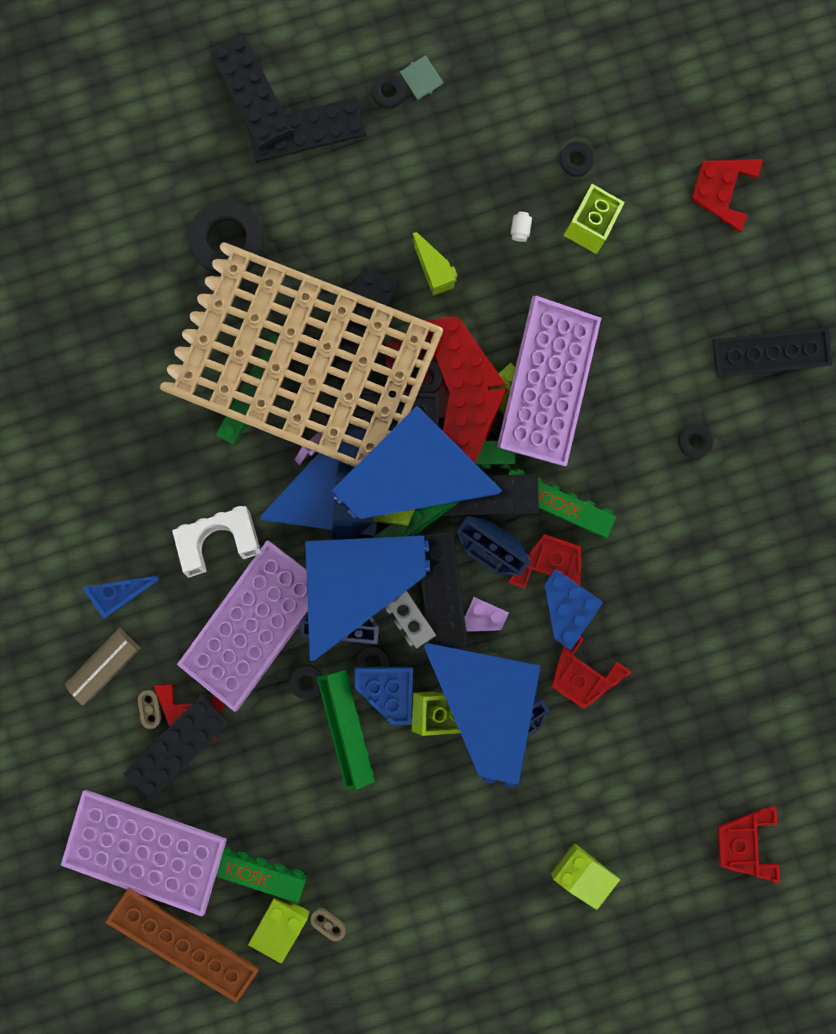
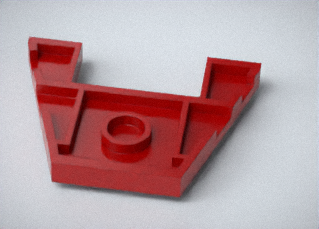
[691,159,763,232]
[508,534,581,588]
[551,636,631,709]
[154,684,224,740]
[717,805,780,883]

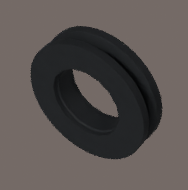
[189,200,264,275]

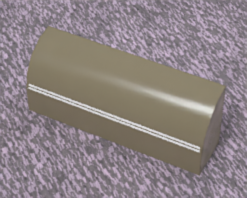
[65,627,141,706]

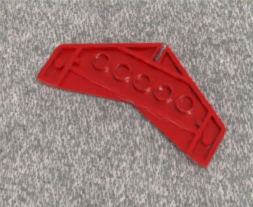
[424,316,507,463]

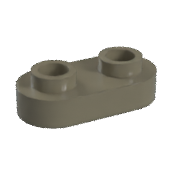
[138,690,162,729]
[311,908,346,941]

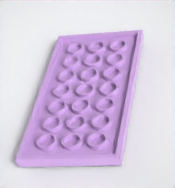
[497,296,601,466]
[177,540,308,712]
[61,790,227,916]

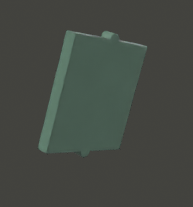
[400,55,444,101]

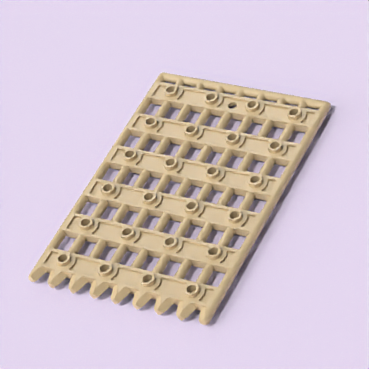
[160,242,443,467]

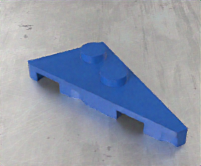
[83,576,160,619]

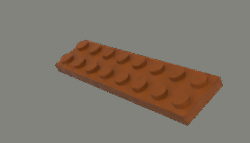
[105,887,259,1003]

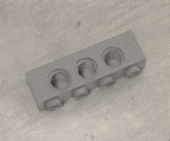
[385,591,436,649]

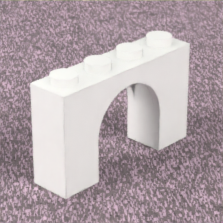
[172,506,261,578]

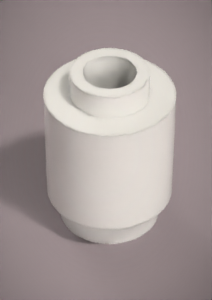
[510,212,532,242]

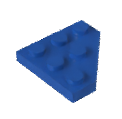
[544,569,603,650]
[354,666,413,725]

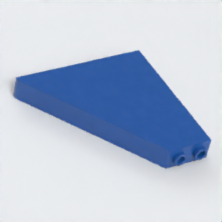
[332,406,502,519]
[260,429,378,536]
[305,536,430,661]
[424,643,541,788]

